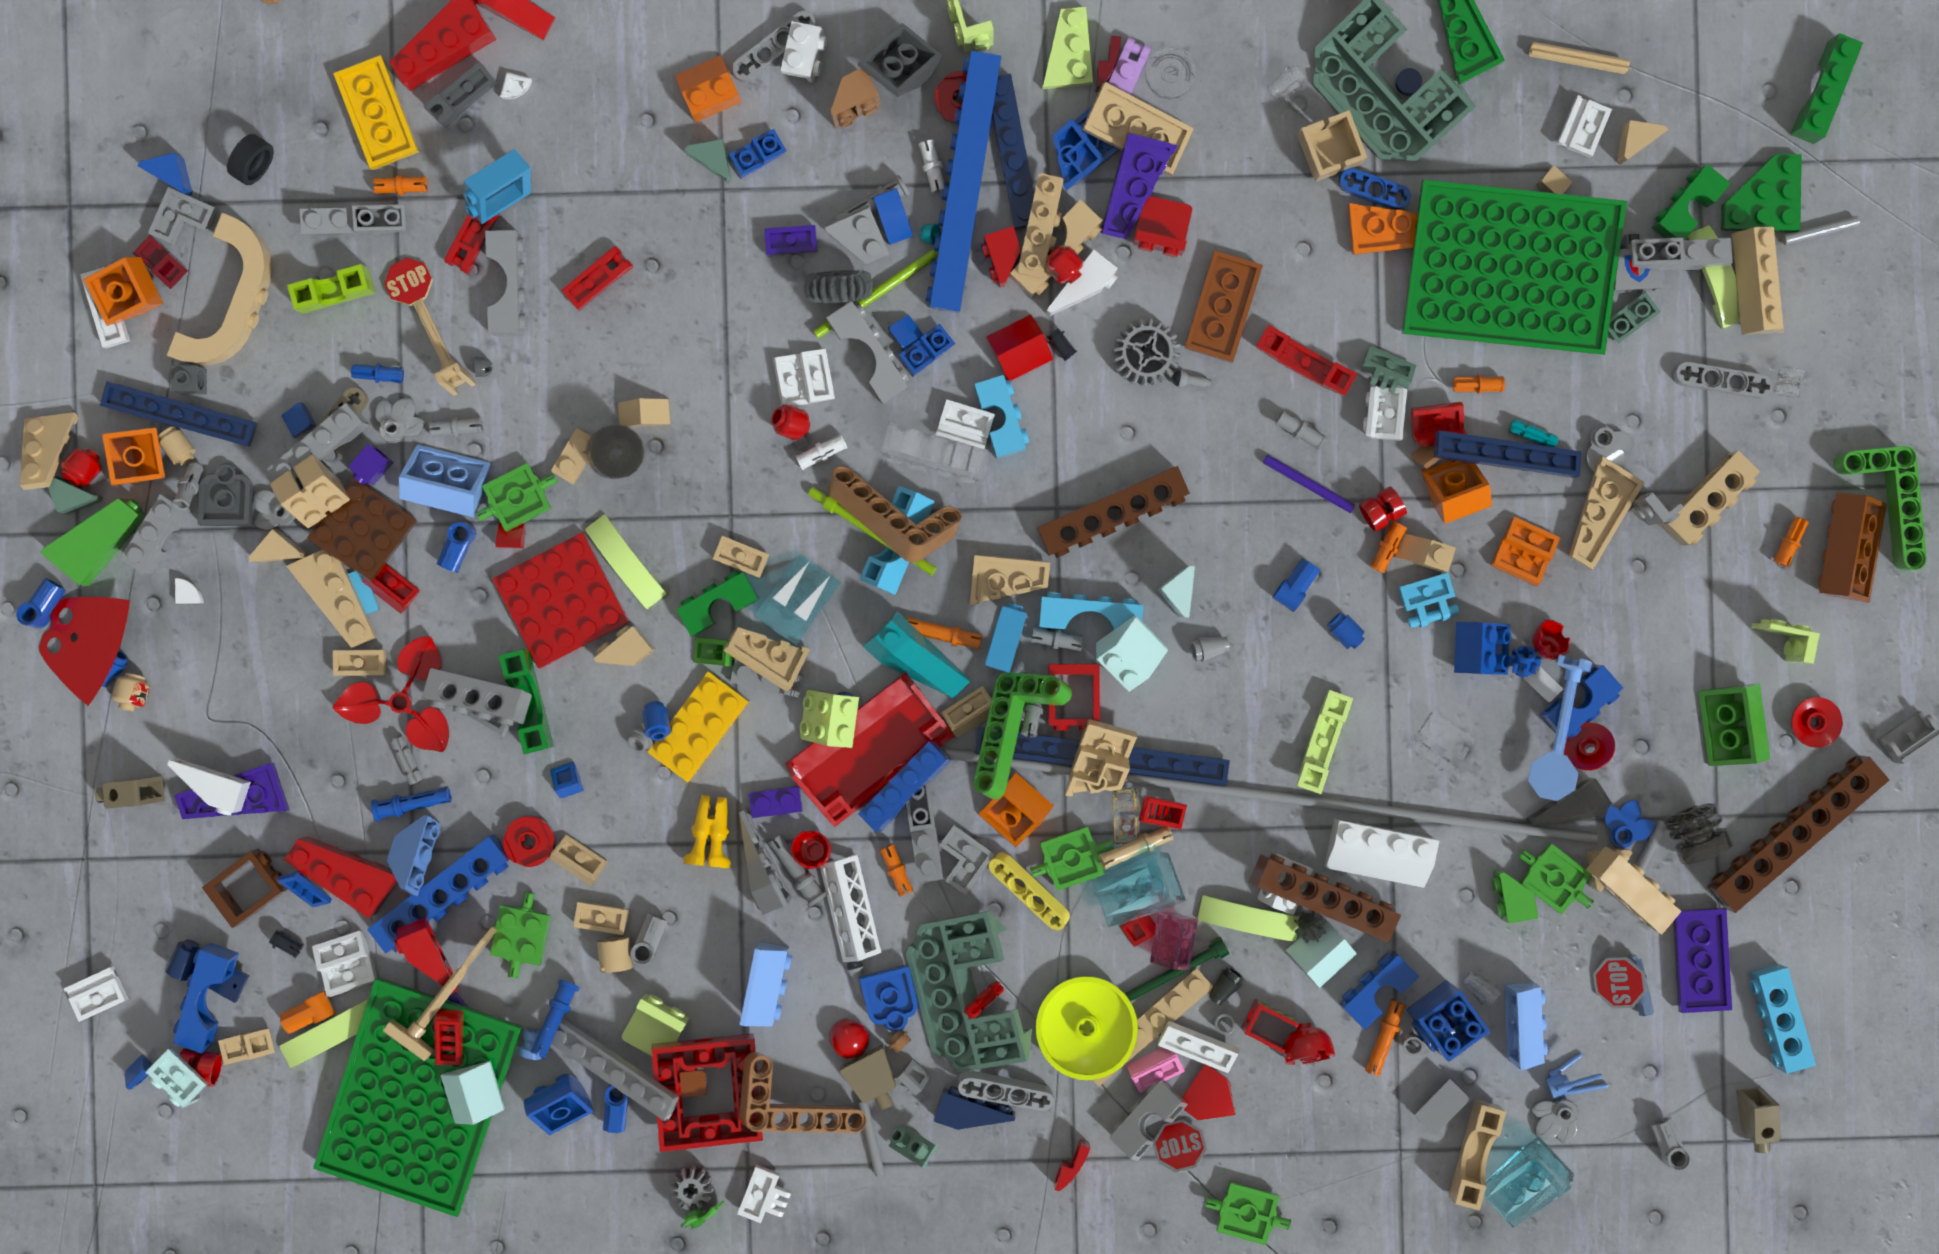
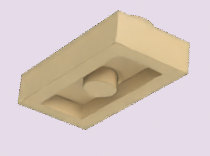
[551,428,600,485]
[713,536,770,578]
[333,650,386,676]
[573,901,629,935]

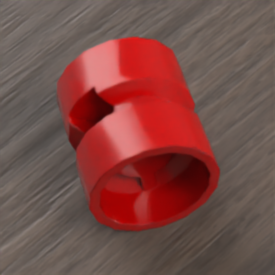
[1359,486,1407,532]
[179,1048,222,1087]

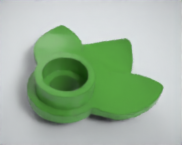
[680,1201,724,1230]

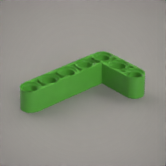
[1833,446,1927,571]
[974,672,1072,800]

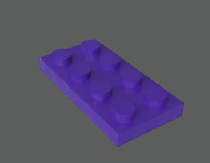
[1673,908,1732,1013]

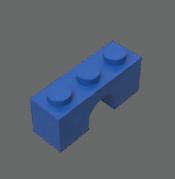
[1539,665,1623,738]
[1339,951,1420,1030]

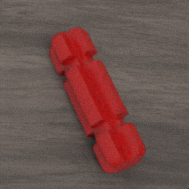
[964,981,1004,1019]

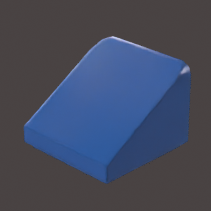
[888,315,923,350]
[281,402,316,438]
[550,762,584,798]
[125,1055,153,1090]

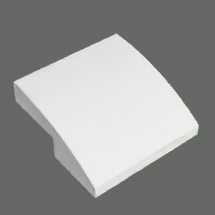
[773,349,835,406]
[312,931,377,997]

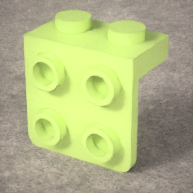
[947,0,994,53]
[800,690,859,748]
[622,993,689,1056]

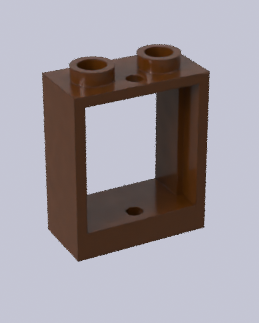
[202,848,288,928]

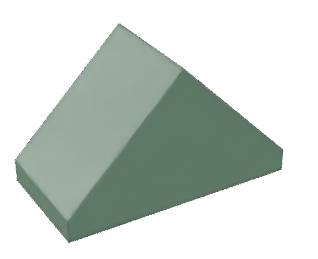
[684,139,732,184]
[48,476,103,514]

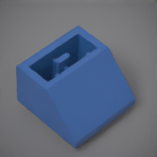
[1454,622,1511,675]

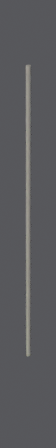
[946,749,1598,844]

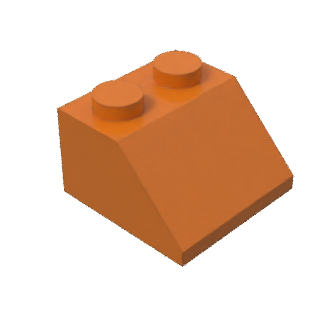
[675,55,742,122]
[83,257,164,326]
[102,427,165,486]
[1421,460,1492,524]
[978,772,1054,847]

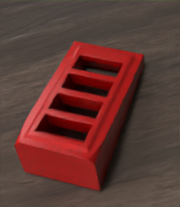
[1138,796,1187,829]
[434,1010,464,1065]

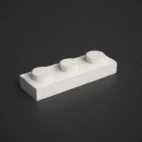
[80,267,130,349]
[1158,1021,1238,1073]

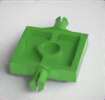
[475,463,558,532]
[1030,826,1114,891]
[1518,843,1594,914]
[490,891,551,978]
[1205,1180,1291,1245]

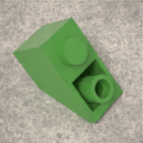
[1491,870,1538,924]

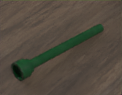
[1125,936,1230,1001]

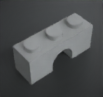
[119,494,192,574]
[1109,1081,1188,1161]

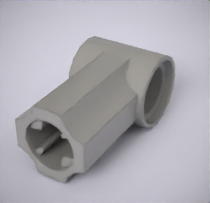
[631,913,668,965]
[1649,1117,1691,1171]

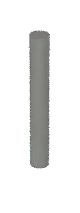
[1782,216,1860,245]
[1636,820,1668,871]
[857,1100,885,1176]

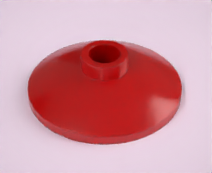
[1791,697,1843,748]
[1564,723,1616,771]

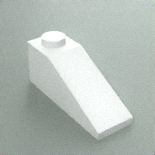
[1046,250,1118,316]
[167,759,251,815]

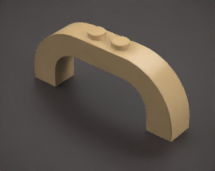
[167,213,272,366]

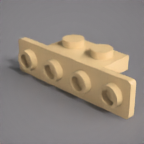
[1018,173,1064,279]

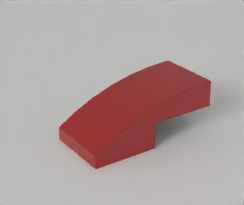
[1054,1139,1091,1192]

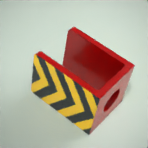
[1241,999,1299,1054]

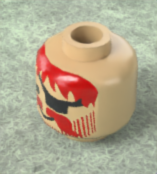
[111,673,150,712]

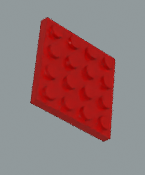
[492,532,630,669]

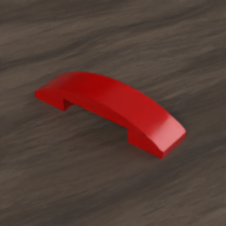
[1256,325,1357,397]

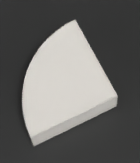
[500,72,533,100]
[175,578,204,604]

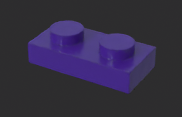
[764,225,818,256]
[749,786,803,818]

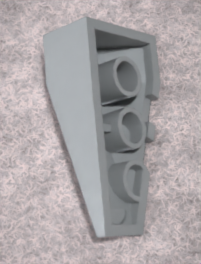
[739,808,792,915]

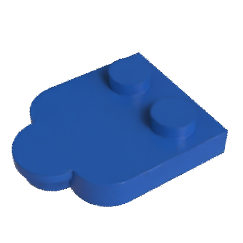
[859,964,918,1031]

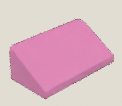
[1126,1047,1185,1093]

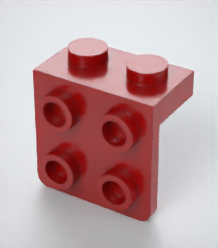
[1133,196,1192,257]

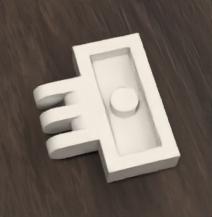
[738,1165,792,1223]

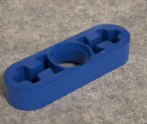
[1338,168,1411,210]

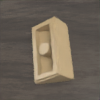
[941,686,992,738]
[549,834,608,886]

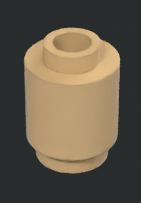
[158,426,196,466]

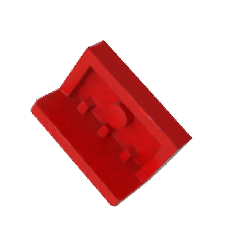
[1411,402,1468,447]

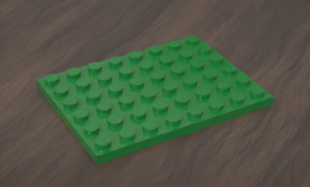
[1402,180,1627,355]
[313,977,523,1217]

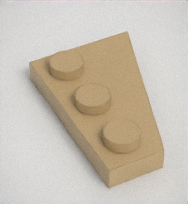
[20,412,79,490]
[970,554,1050,605]
[723,627,810,692]

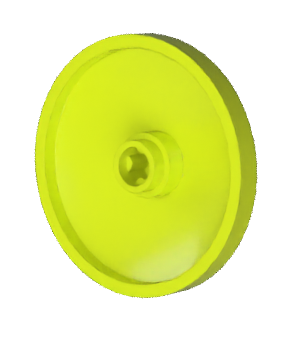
[1036,976,1138,1080]

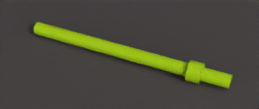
[813,248,938,339]
[808,487,937,576]

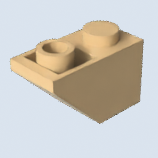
[593,626,655,666]

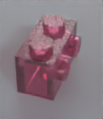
[1150,912,1198,970]

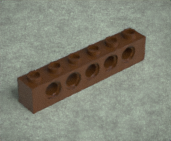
[1037,466,1190,558]
[1249,853,1401,943]

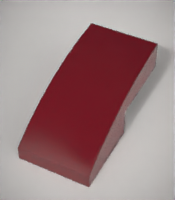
[1095,36,1121,92]
[132,235,189,289]

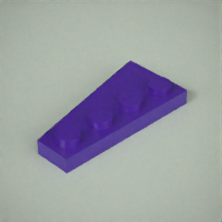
[1101,132,1178,239]
[174,762,290,819]

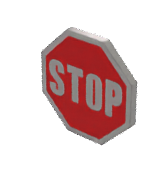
[1593,957,1647,1008]
[1153,1119,1207,1174]

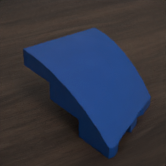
[1052,105,1119,191]

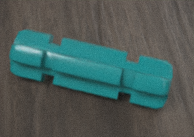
[1509,419,1559,448]

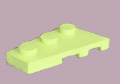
[1042,7,1093,90]

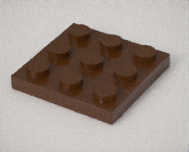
[307,477,417,583]

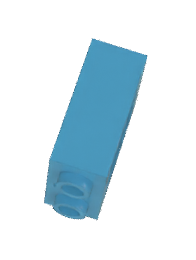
[463,149,531,224]
[984,603,1027,673]

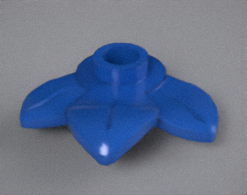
[1604,800,1655,848]

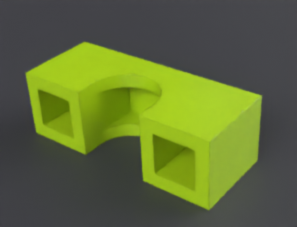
[287,264,376,314]

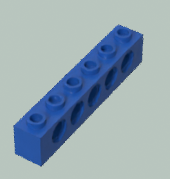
[367,834,510,954]

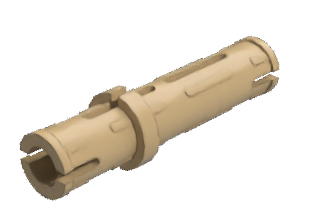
[1098,826,1173,870]

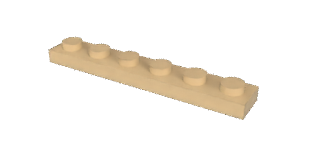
[1093,967,1213,1087]

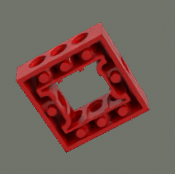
[651,1033,763,1152]

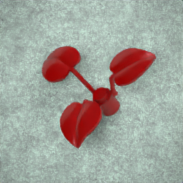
[333,636,449,752]

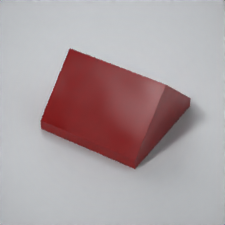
[986,314,1054,381]

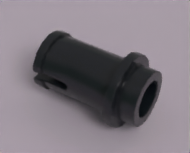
[1047,328,1077,362]
[269,930,305,959]

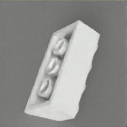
[1324,818,1439,888]

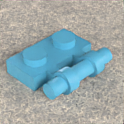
[1398,572,1459,628]

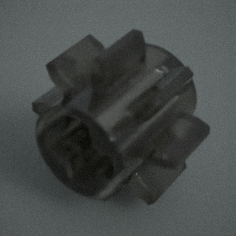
[1294,911,1327,943]

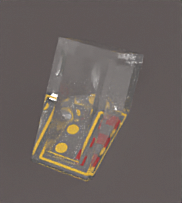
[1112,788,1140,845]

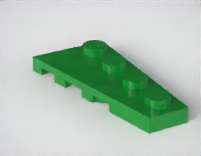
[1438,0,1505,86]

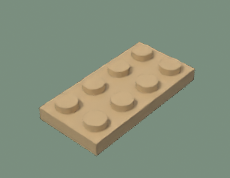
[1082,82,1194,176]

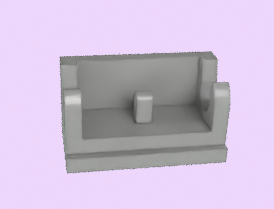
[1878,711,1939,764]
[1414,1078,1471,1135]

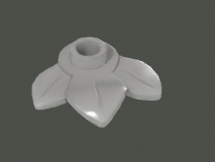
[375,397,425,443]
[1586,426,1635,472]
[253,490,296,530]
[1531,1099,1578,1144]

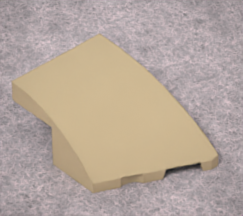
[1065,719,1137,797]

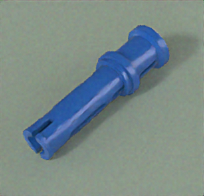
[371,786,452,822]
[530,979,580,1058]

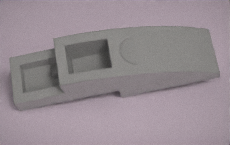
[299,205,406,237]
[1630,238,1733,270]
[906,782,944,884]

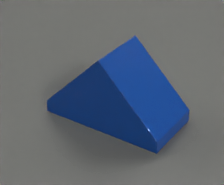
[137,153,193,196]

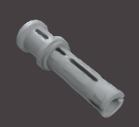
[835,175,910,220]
[768,835,827,908]

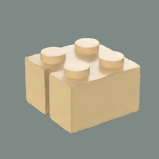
[1297,110,1368,182]
[270,454,350,529]

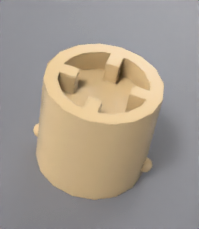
[597,936,633,973]

